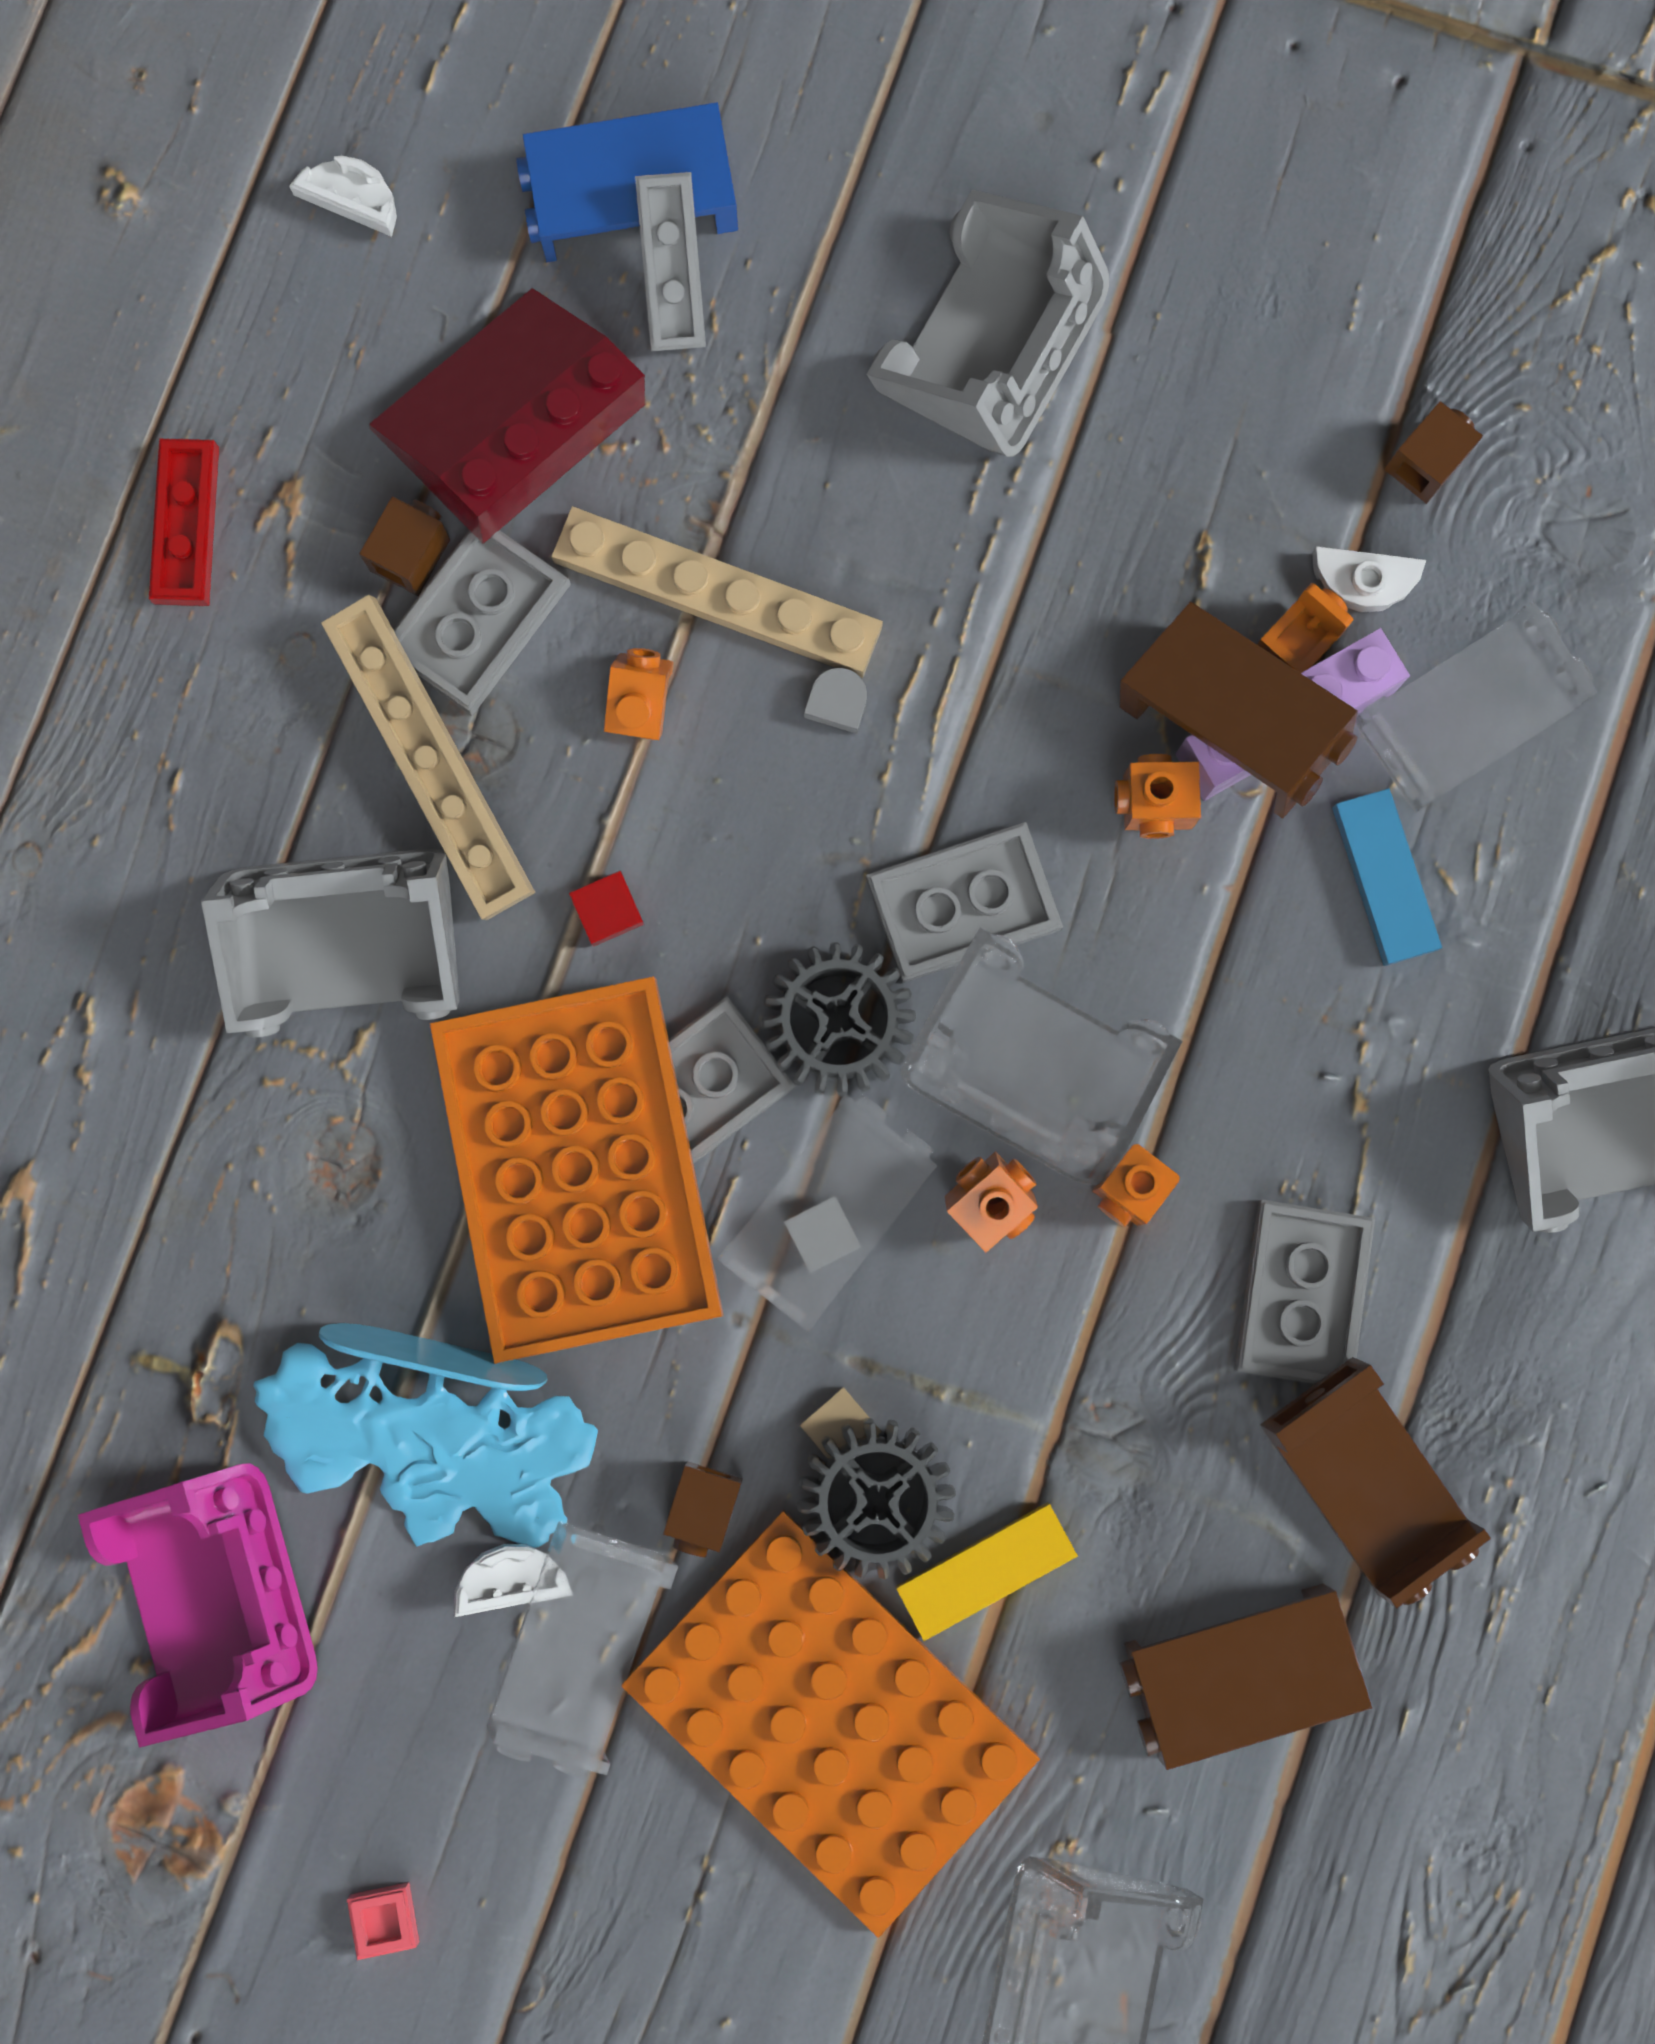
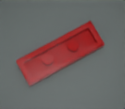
[149,438,219,606]

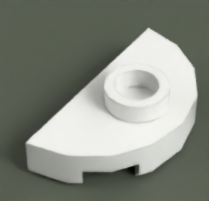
[289,155,397,237]
[1312,546,1426,612]
[453,1544,572,1617]

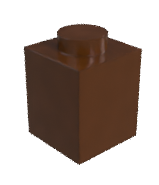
[1384,401,1483,504]
[359,496,450,596]
[663,1461,743,1558]

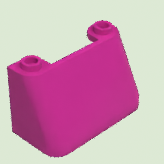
[78,1463,318,1748]

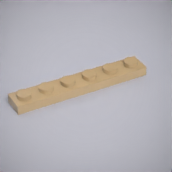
[552,506,883,678]
[321,595,536,920]

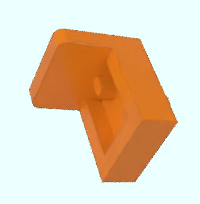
[1257,583,1354,673]
[604,648,673,740]
[1092,1144,1180,1227]

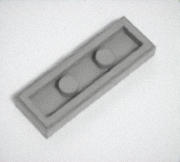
[635,172,706,351]

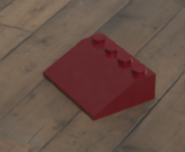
[369,288,645,544]

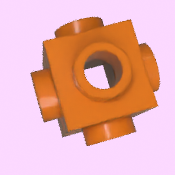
[1114,754,1201,839]
[944,1151,1038,1253]

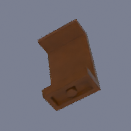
[1120,601,1358,819]
[1260,1357,1491,1609]
[1119,1583,1372,1770]

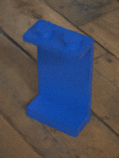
[516,102,738,263]

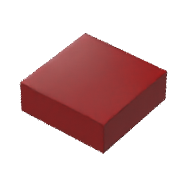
[569,871,645,947]

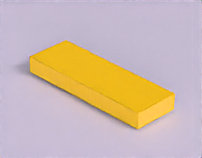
[895,1502,1078,1641]

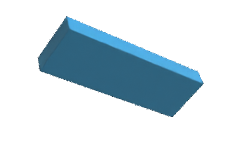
[1332,788,1442,966]

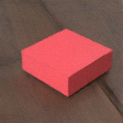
[347,1882,420,1960]

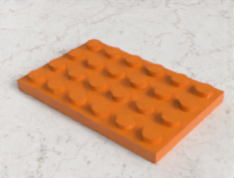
[430,976,724,1364]
[621,1509,1040,1938]

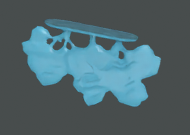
[253,1323,598,1548]

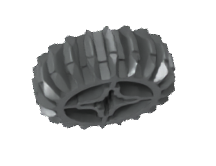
[761,942,916,1097]
[797,1418,956,1580]

